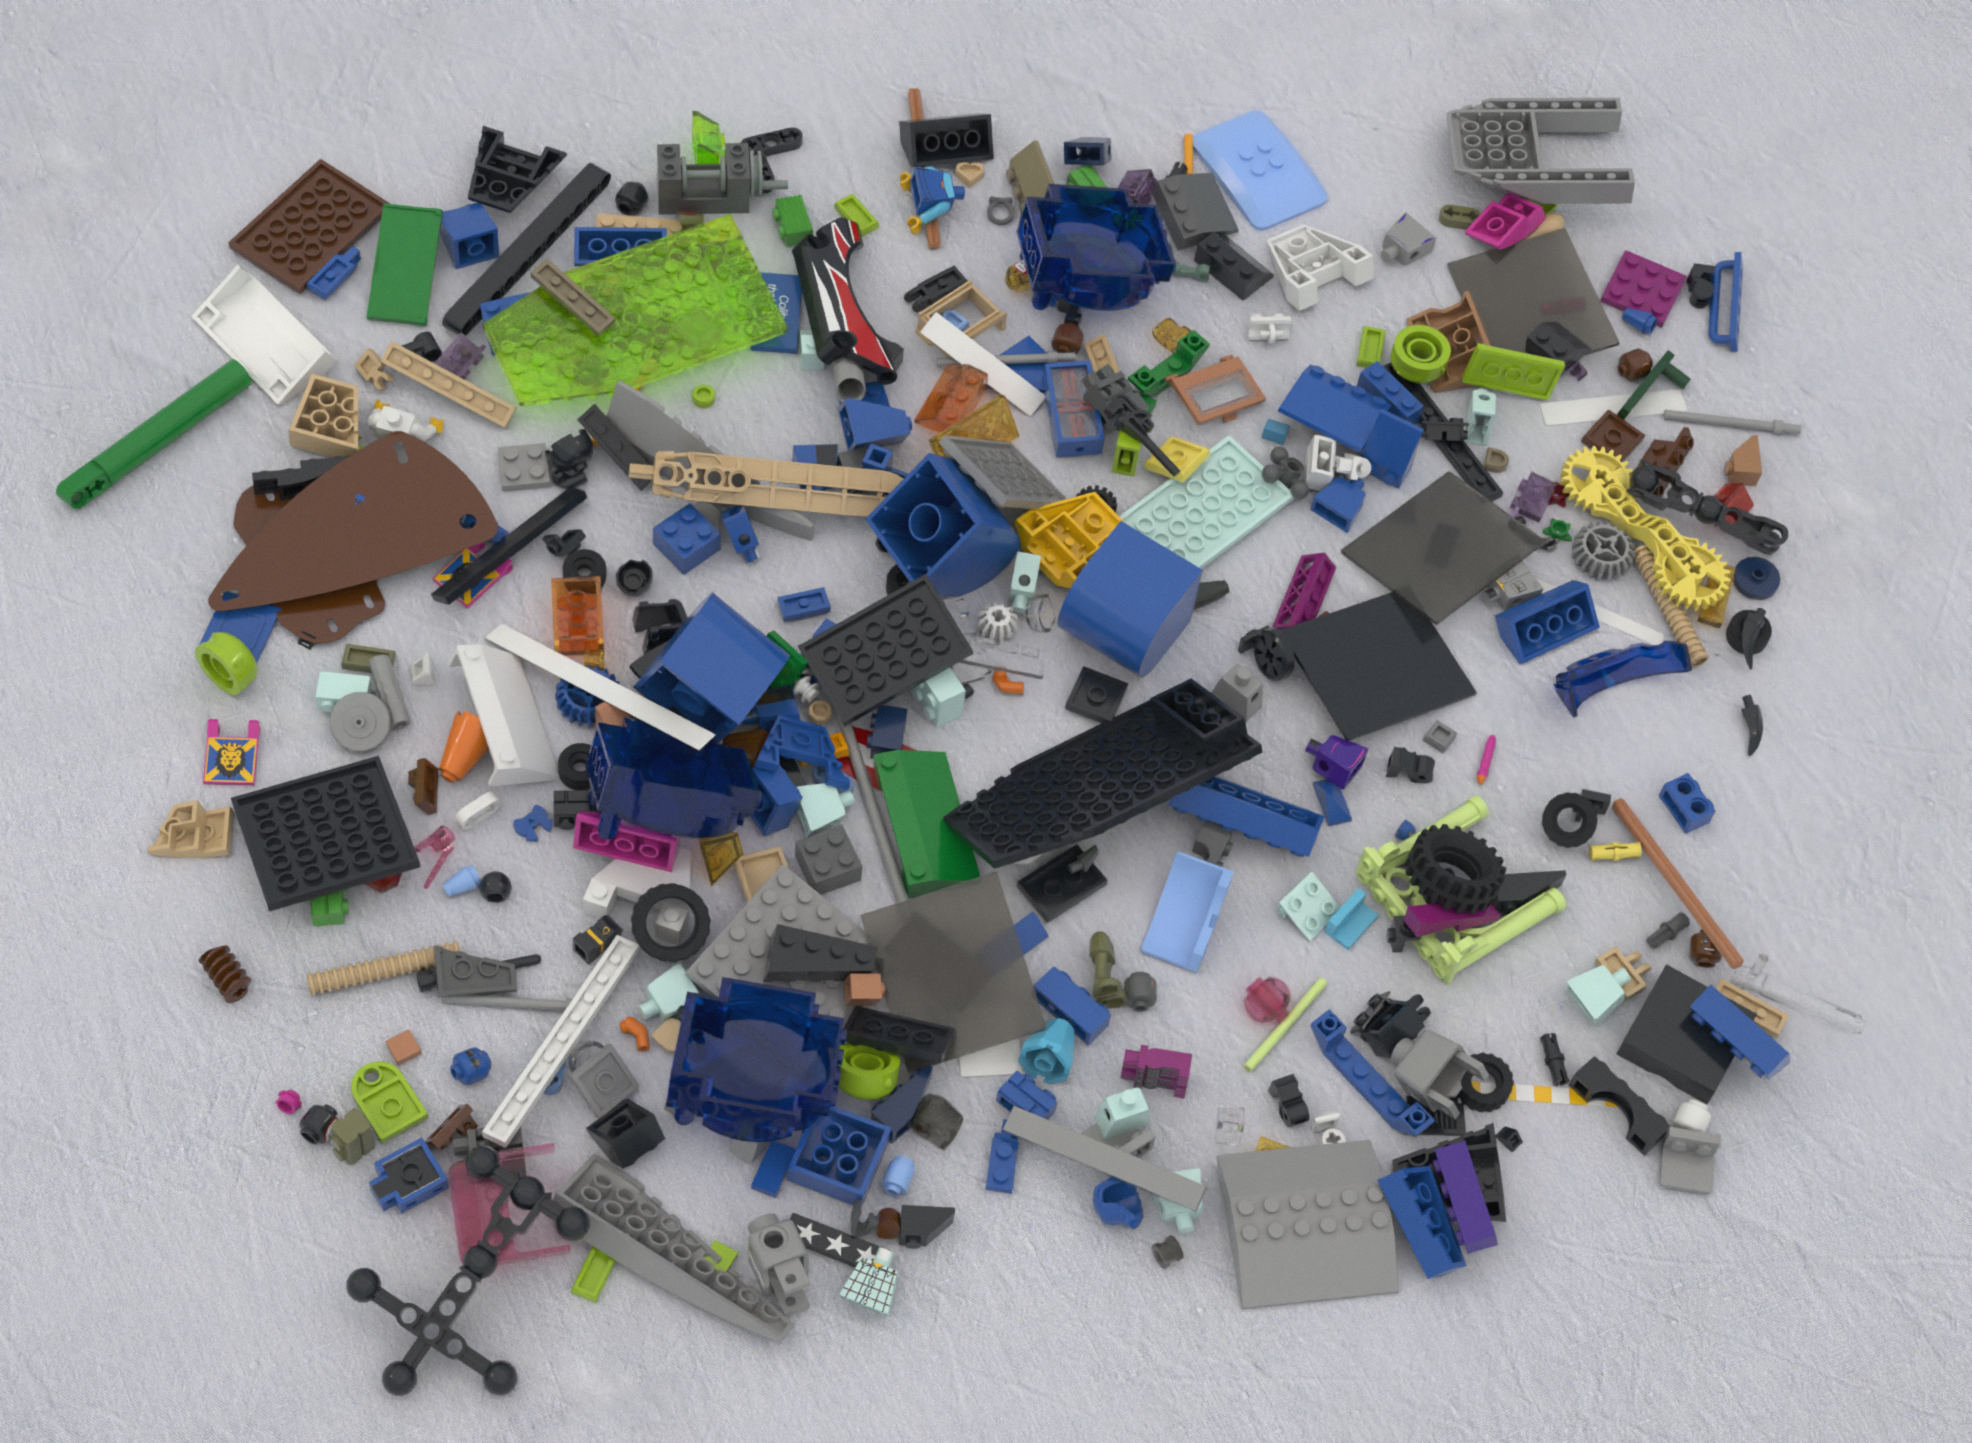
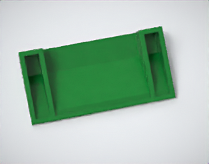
[873,750,982,899]

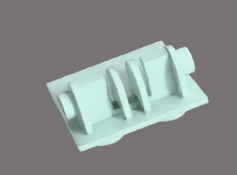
[1277,871,1340,941]

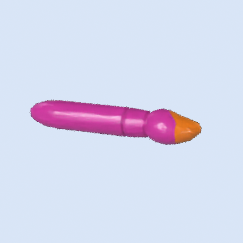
[1476,735,1496,784]

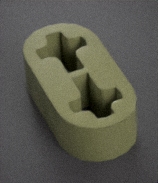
[1438,205,1481,230]

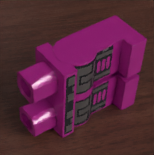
[1121,1044,1192,1099]

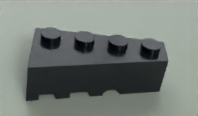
[763,924,878,982]

